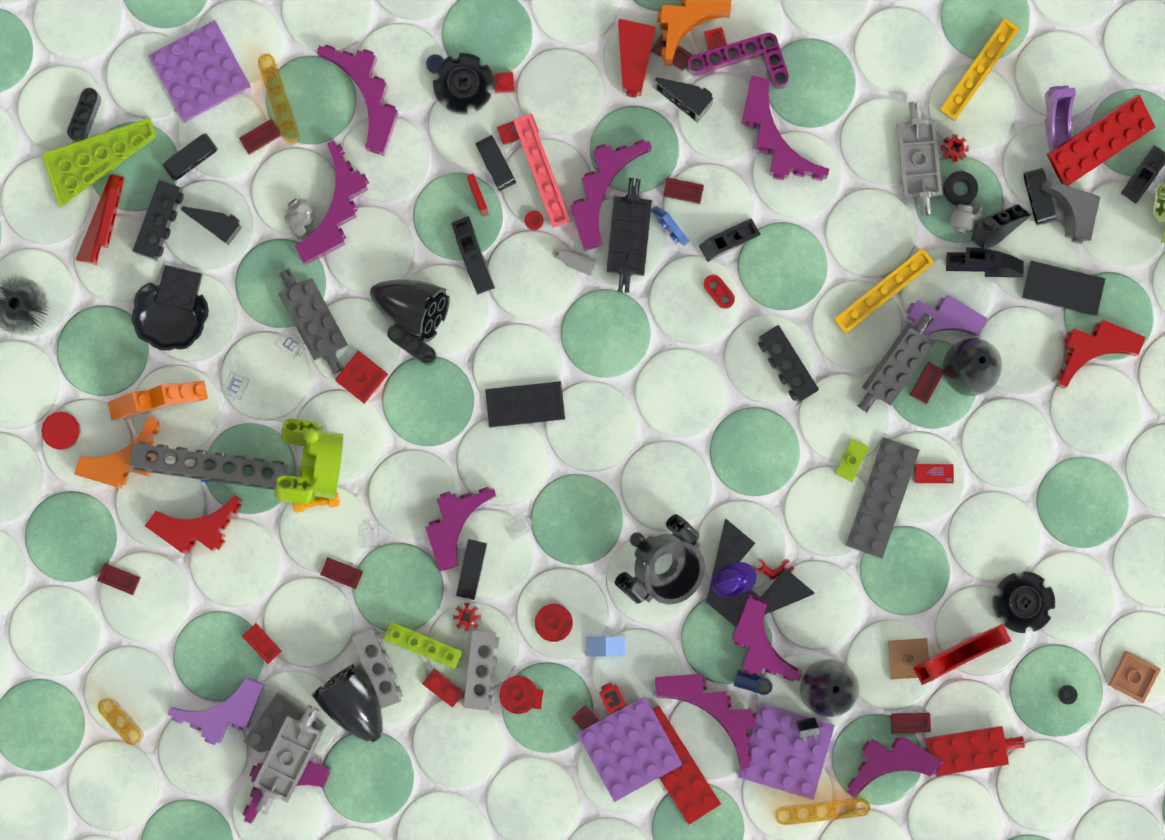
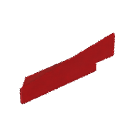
[76,175,125,265]

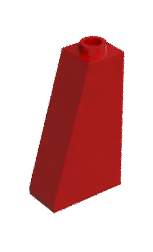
[618,19,656,98]

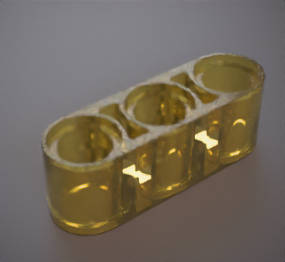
[98,698,144,745]

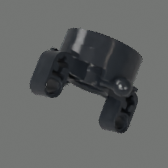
[614,514,705,604]

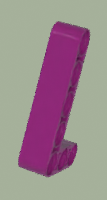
[687,32,789,89]

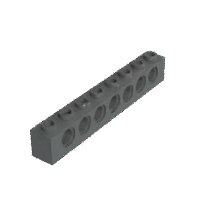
[130,441,288,490]

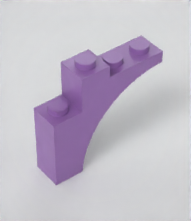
[1044,85,1076,152]
[906,295,987,337]
[168,677,265,745]

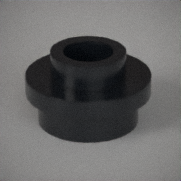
[1058,685,1078,705]

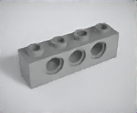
[351,629,403,709]
[463,630,499,710]

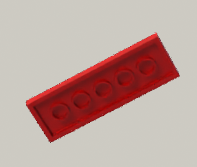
[1046,94,1156,186]
[652,705,721,825]

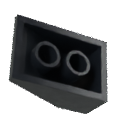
[653,77,713,123]

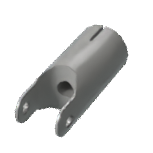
[553,249,596,276]

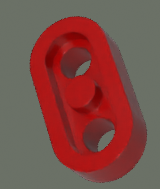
[703,275,735,309]

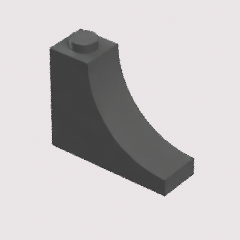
[1041,181,1101,244]

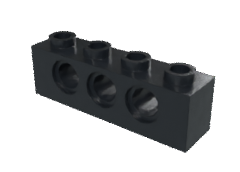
[132,180,184,261]
[757,325,819,403]

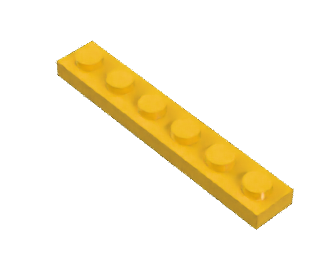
[939,18,1020,122]
[833,248,935,334]

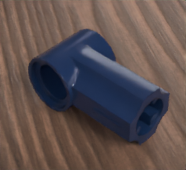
[734,670,772,695]

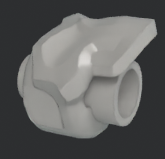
[284,198,314,240]
[949,203,982,234]

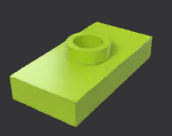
[835,439,869,482]

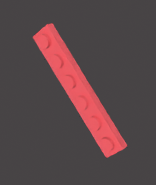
[513,114,570,228]

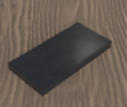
[1022,261,1106,316]
[485,381,565,428]

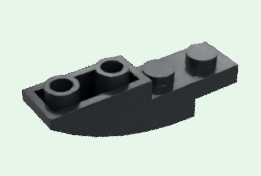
[451,216,495,295]
[946,247,1024,278]

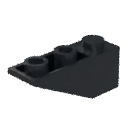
[971,204,1031,250]

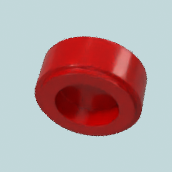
[525,211,544,231]

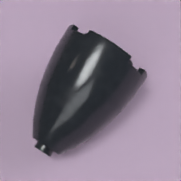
[370,279,450,342]
[943,338,1002,396]
[800,659,859,717]
[312,662,383,743]

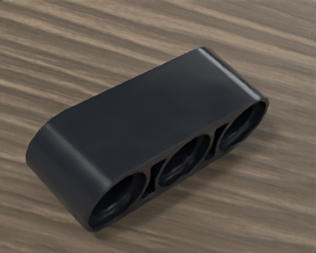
[67,88,101,142]
[162,133,218,181]
[475,135,516,192]
[1023,168,1056,226]
[387,325,437,365]

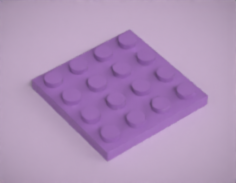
[148,20,251,123]
[577,696,682,802]
[739,703,835,800]

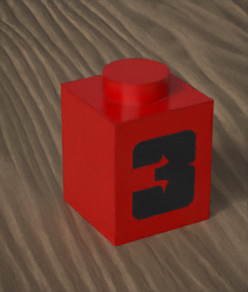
[599,682,626,713]

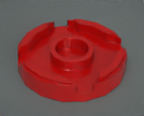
[41,411,81,450]
[535,604,573,642]
[499,675,538,714]

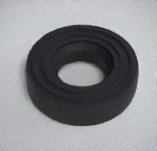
[943,171,978,205]

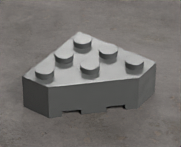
[243,693,326,753]

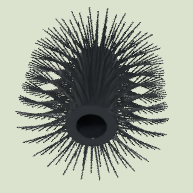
[0,274,49,335]

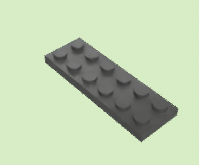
[846,437,920,559]

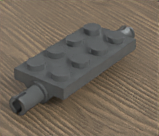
[278,269,348,374]
[857,312,935,413]

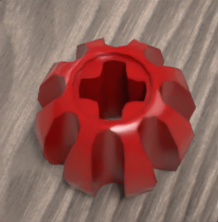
[941,134,969,162]
[453,603,481,632]

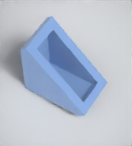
[586,637,625,656]

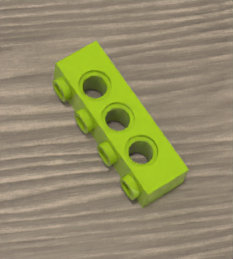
[383,622,463,669]

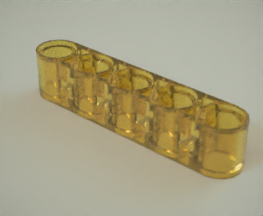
[258,54,300,145]
[774,798,870,825]

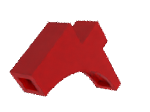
[1056,320,1146,389]
[145,495,242,554]
[913,624,1012,685]

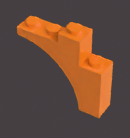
[657,0,732,66]
[108,380,208,421]
[74,416,160,489]

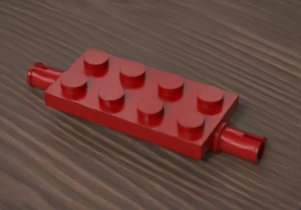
[925,726,1025,776]

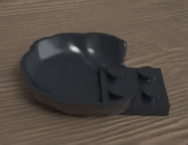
[131,265,209,351]

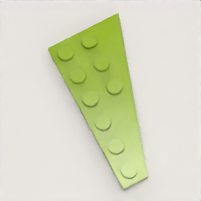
[42,118,157,209]

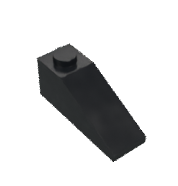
[180,206,242,246]
[699,218,761,262]

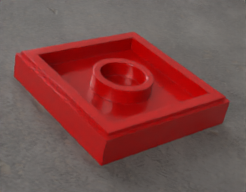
[467,173,489,217]
[335,351,388,404]

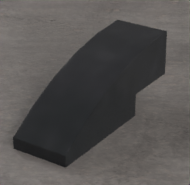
[1121,144,1165,204]
[456,539,488,600]

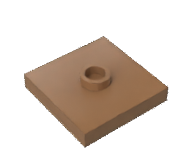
[888,638,929,679]

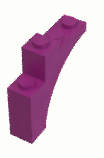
[425,487,497,572]
[732,594,802,682]
[847,735,944,797]
[243,760,331,824]

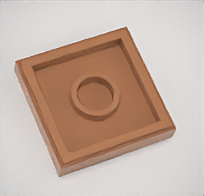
[1108,651,1161,703]

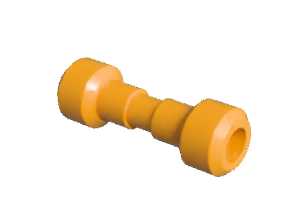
[292,492,340,513]

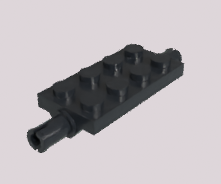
[606,178,652,293]

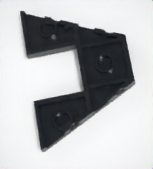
[706,519,815,626]

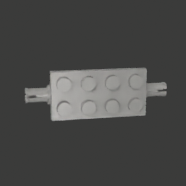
[896,101,943,216]
[253,705,323,815]

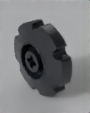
[433,53,494,115]
[992,571,1055,633]

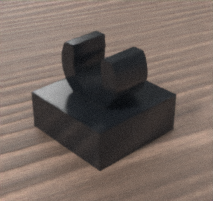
[796,717,820,742]

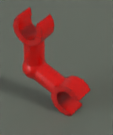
[752,558,794,579]

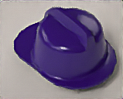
[711,562,757,599]

